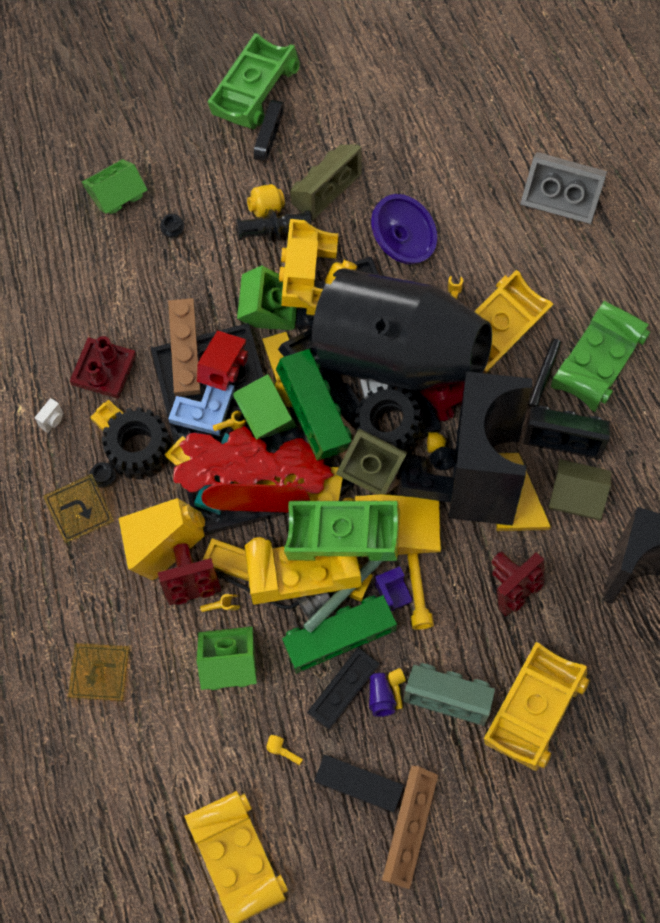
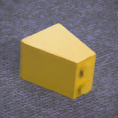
[119,498,205,580]

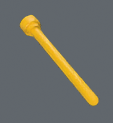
[407,553,434,630]

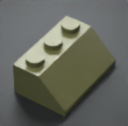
[290,144,361,221]

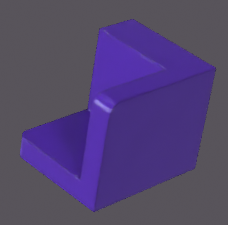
[375,566,412,611]

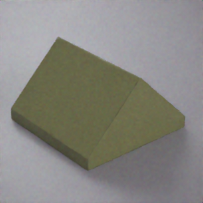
[336,428,407,495]
[548,459,611,521]

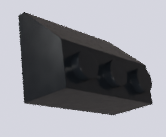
[523,406,610,459]

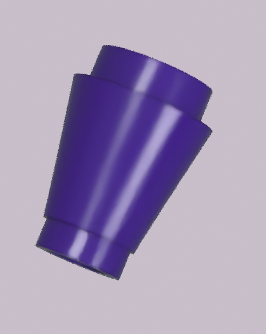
[369,673,397,717]

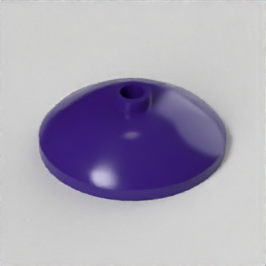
[371,194,437,265]

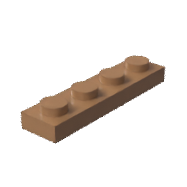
[168,298,201,397]
[382,766,438,889]

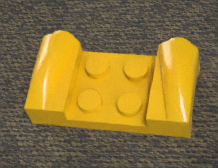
[474,270,553,374]
[245,537,362,605]
[484,642,590,771]
[184,791,288,923]

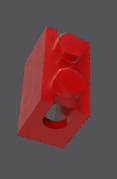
[197,330,249,391]

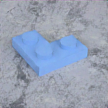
[168,385,235,436]

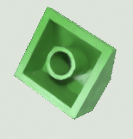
[81,159,147,214]
[237,265,297,330]
[197,626,257,690]

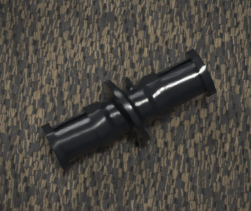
[235,209,312,242]

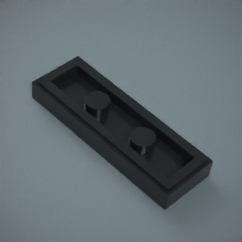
[307,647,380,731]
[314,755,404,813]

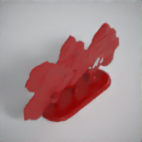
[173,426,334,512]

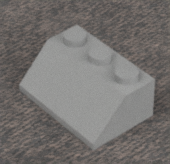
[520,152,607,224]

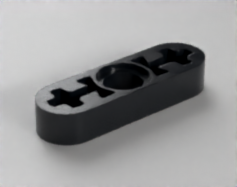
[253,99,284,162]

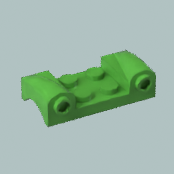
[208,33,300,129]
[550,301,650,412]
[284,501,400,561]

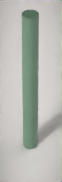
[303,560,383,633]

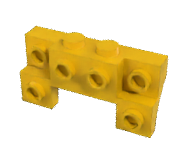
[279,219,338,315]

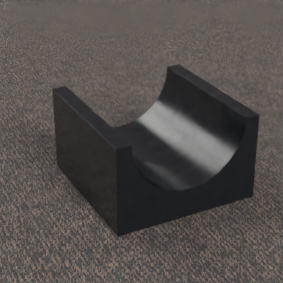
[449,371,533,526]
[602,507,660,604]

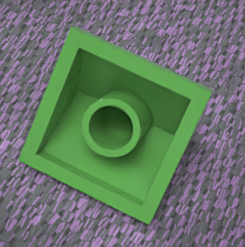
[233,374,297,440]

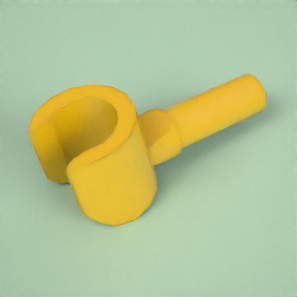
[448,276,463,299]
[213,411,246,431]
[200,594,240,612]
[388,668,406,710]
[266,735,303,765]

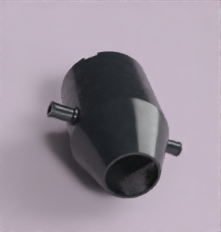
[312,268,492,391]

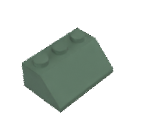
[403,663,495,726]

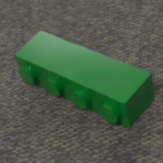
[276,349,352,461]
[282,595,397,674]

